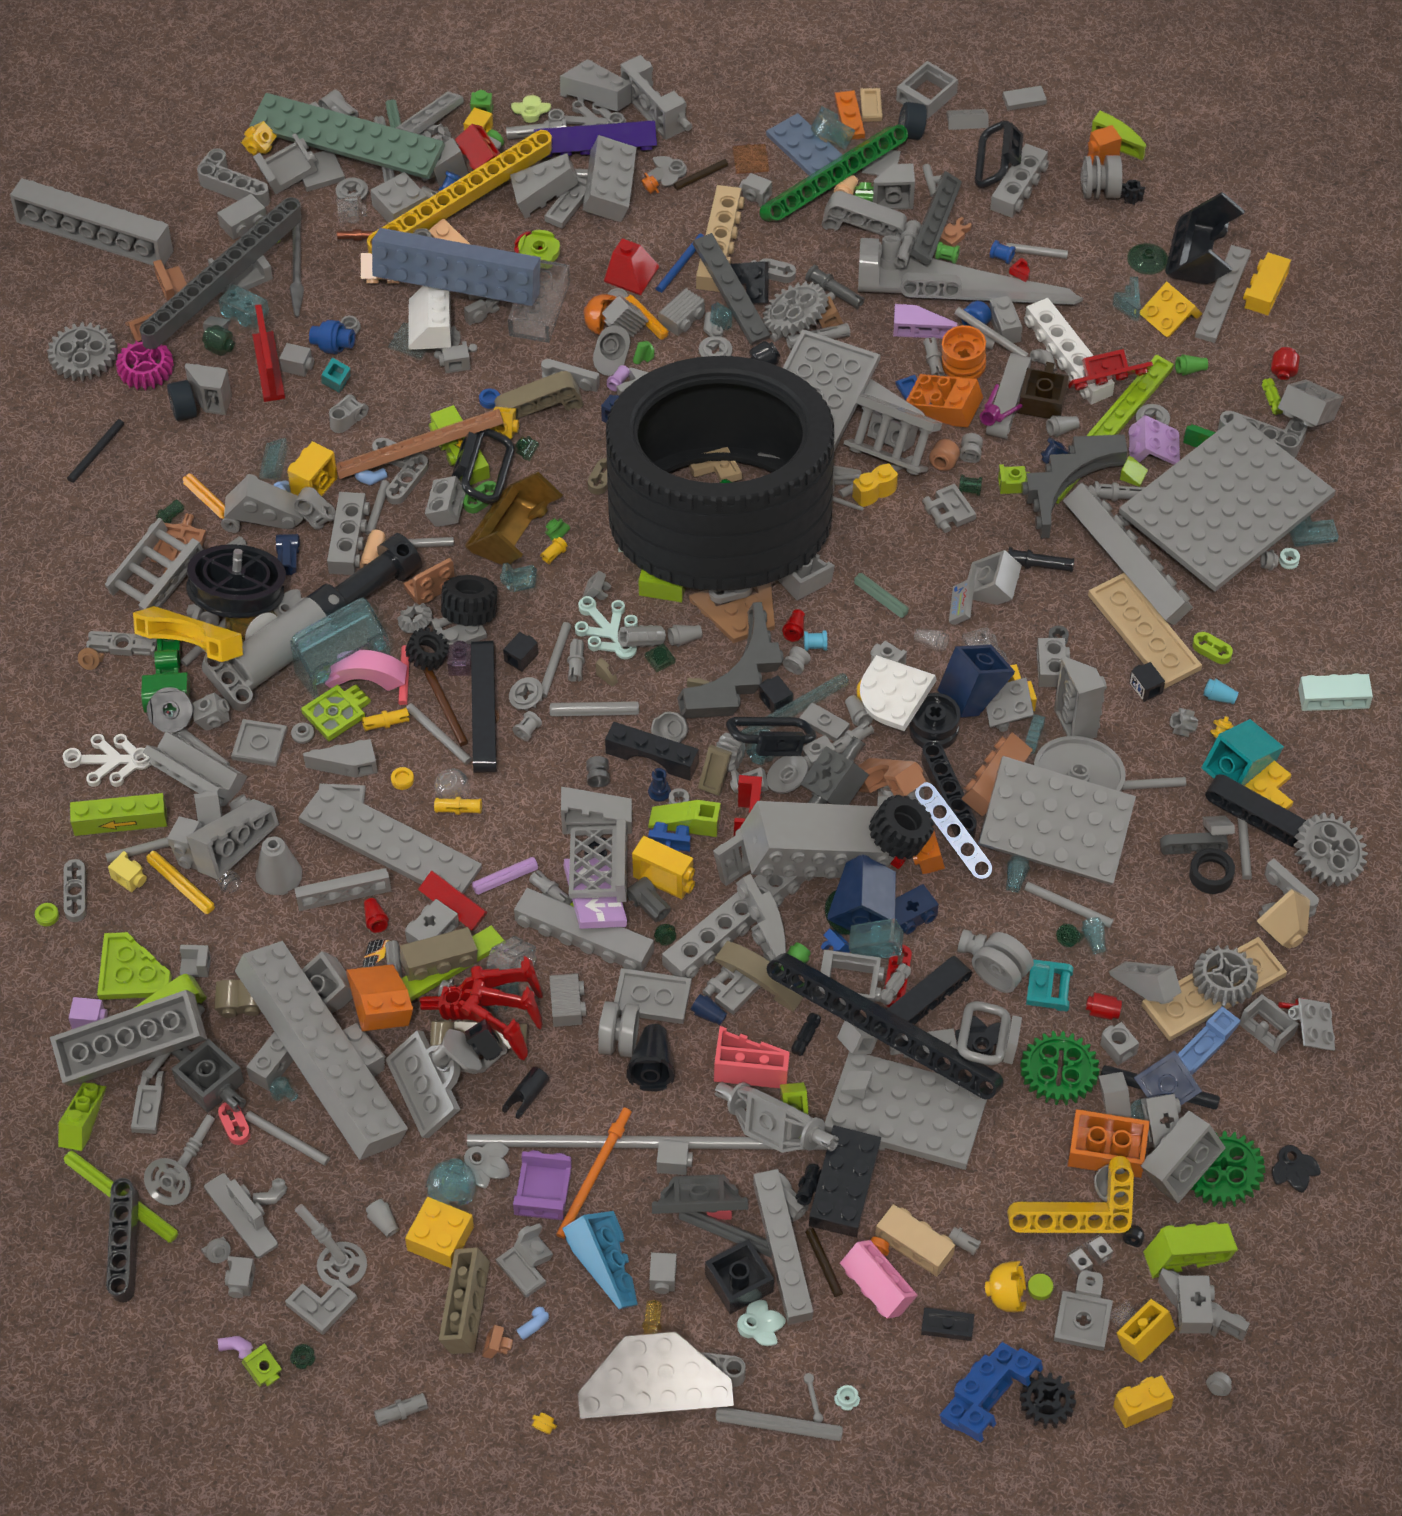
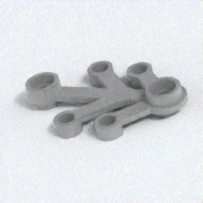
[548,100,626,126]

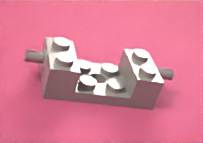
[621,55,693,140]

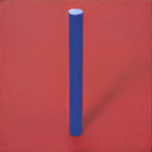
[656,234,704,293]

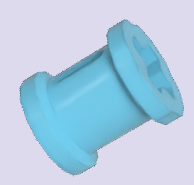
[804,630,827,651]

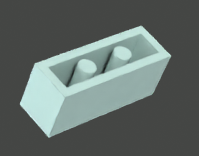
[1298,673,1373,711]

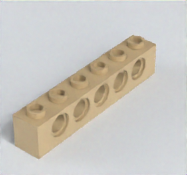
[696,185,745,292]

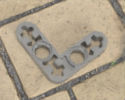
[372,438,429,505]

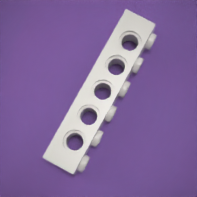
[1024,298,1115,405]

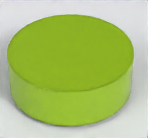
[35,903,59,926]
[1027,1274,1053,1300]

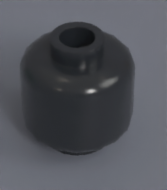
[749,341,780,365]

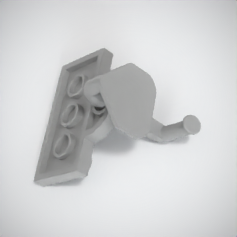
[385,1029,507,1138]

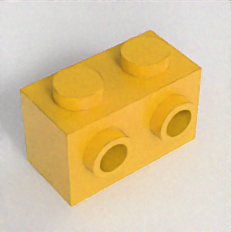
[1116,1299,1176,1363]
[1113,1375,1174,1428]

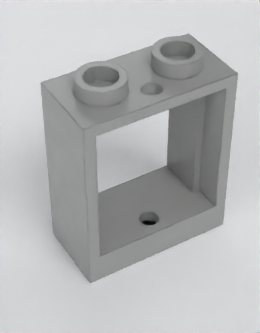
[896,61,958,119]
[819,950,885,1006]

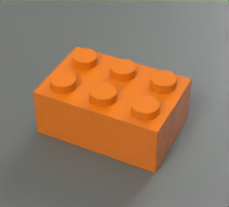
[1068,1109,1150,1178]

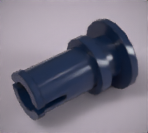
[648,768,671,802]

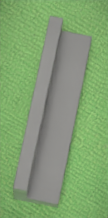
[294,868,391,911]

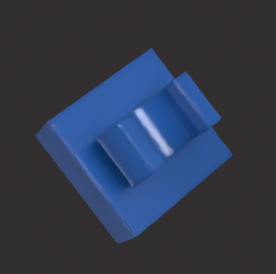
[821,928,853,953]

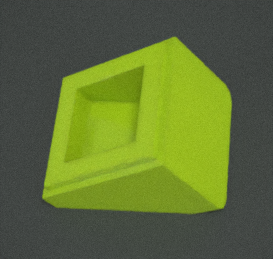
[1120,456,1148,487]

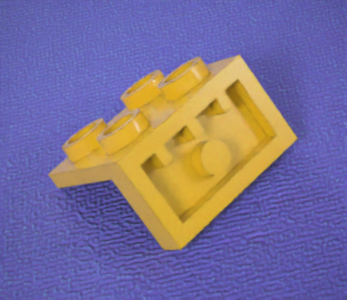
[1139,281,1202,338]

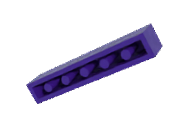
[534,120,657,157]

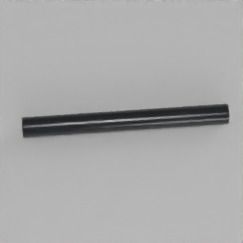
[67,419,124,483]

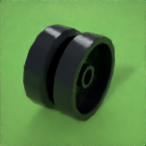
[909,693,961,749]

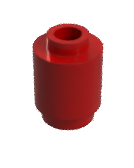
[1085,992,1122,1020]

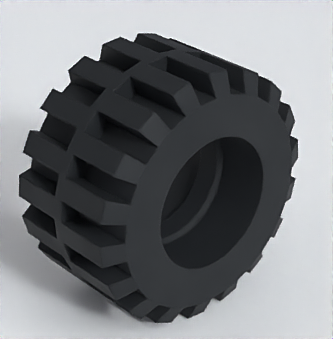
[441,575,498,626]
[869,795,934,859]

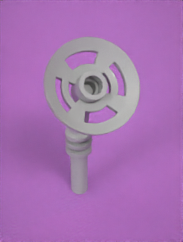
[144,1114,215,1205]
[295,1204,367,1287]

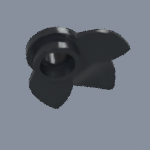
[955,1016,1001,1055]
[1272,1145,1321,1193]

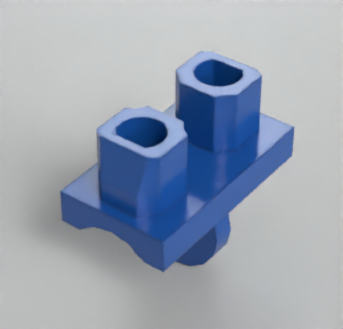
[648,822,691,852]

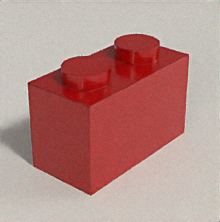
[455,124,500,170]

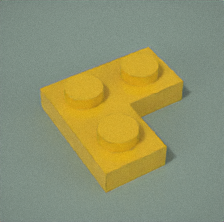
[1245,760,1293,810]

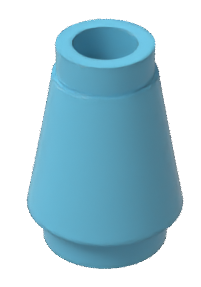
[1203,678,1238,705]

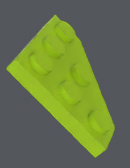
[97,932,172,1000]

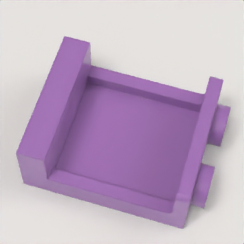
[513,1150,572,1220]

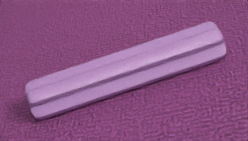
[472,857,538,894]

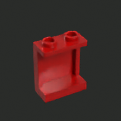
[734,775,762,848]

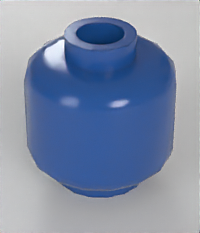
[961,301,992,327]

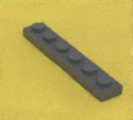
[910,171,962,265]
[693,233,771,346]

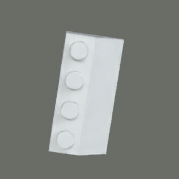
[408,286,451,350]

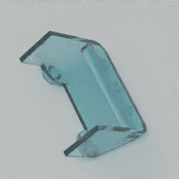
[290,598,391,699]

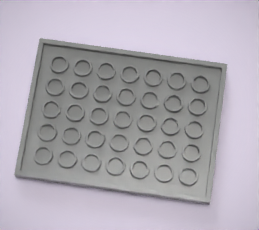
[1119,415,1336,591]

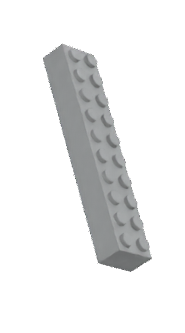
[235,941,408,1160]

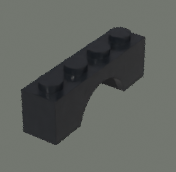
[605,722,699,781]

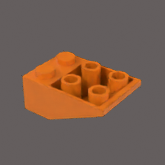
[906,374,983,427]

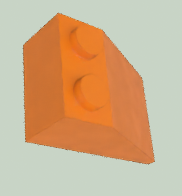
[346,964,413,1031]

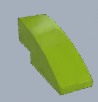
[1091,111,1146,160]

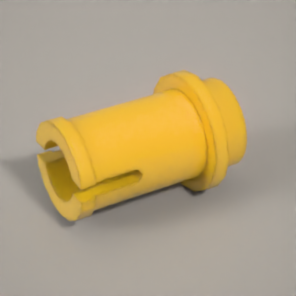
[540,537,568,565]

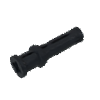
[1008,547,1074,572]

